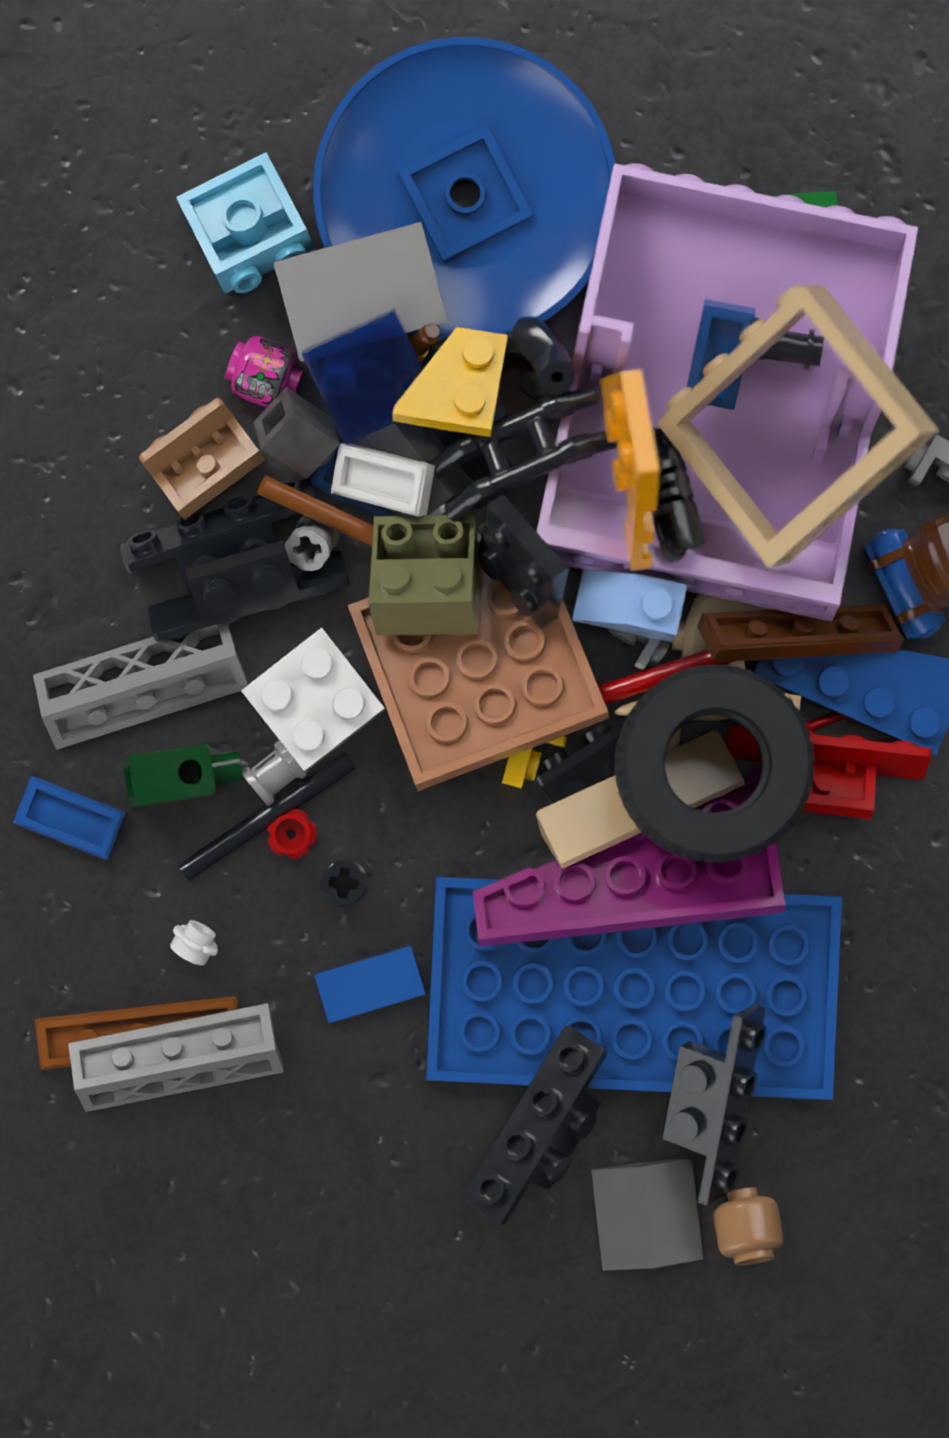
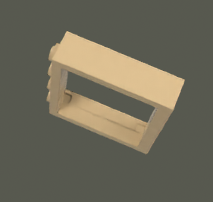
[656,284,939,568]

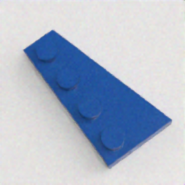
[751,650,949,756]

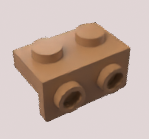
[138,398,266,520]

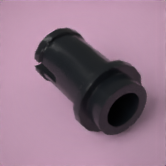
[759,329,824,370]

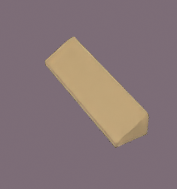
[536,730,745,869]

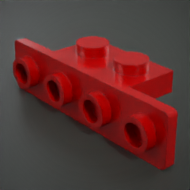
[725,725,932,819]

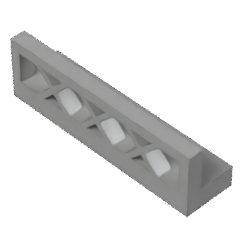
[33,624,248,750]
[68,1003,284,1112]

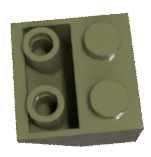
[369,514,480,635]

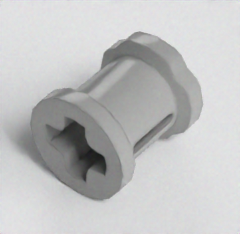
[285,515,341,571]
[242,740,308,806]

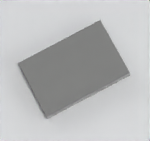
[273,222,449,362]

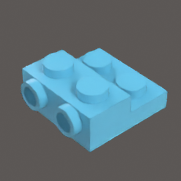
[176,152,315,294]

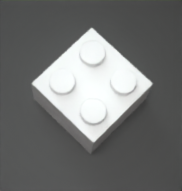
[241,628,386,772]

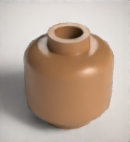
[713,1188,784,1266]

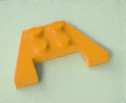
[599,370,659,571]

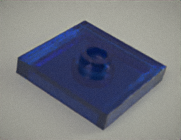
[302,308,424,445]

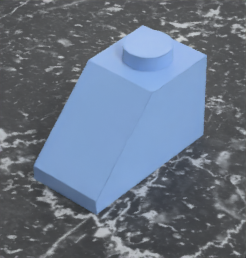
[572,570,687,642]

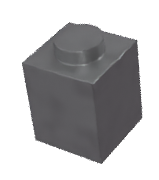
[254,387,340,479]

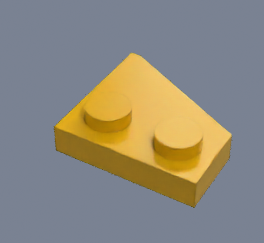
[393,327,508,437]

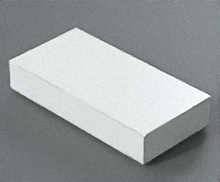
[331,443,435,516]

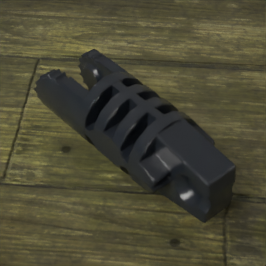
[651,428,705,563]

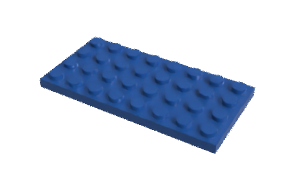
[426,877,842,1100]

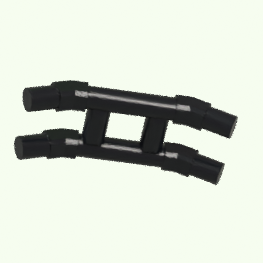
[428,386,617,522]

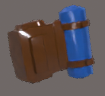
[864,515,949,640]

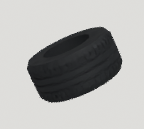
[614,664,815,862]

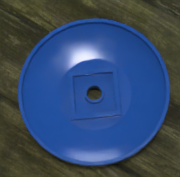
[313,37,616,341]

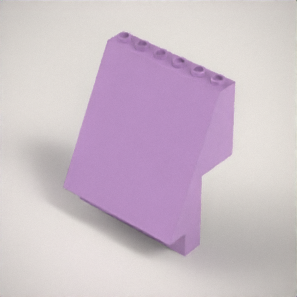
[537,163,918,621]

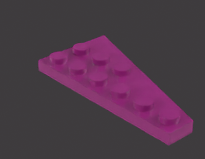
[473,766,785,947]

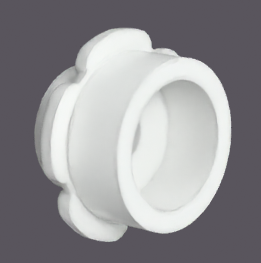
[170,920,218,965]

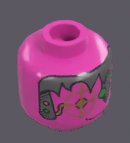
[225,336,304,408]

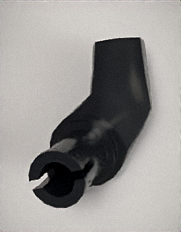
[501,316,575,396]

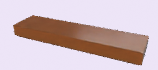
[35,996,239,1070]

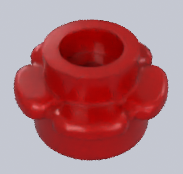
[267,809,317,859]

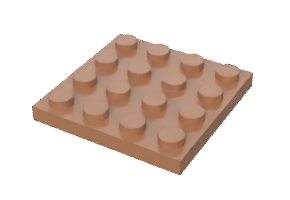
[348,557,609,791]

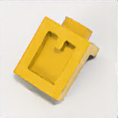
[502,736,567,788]

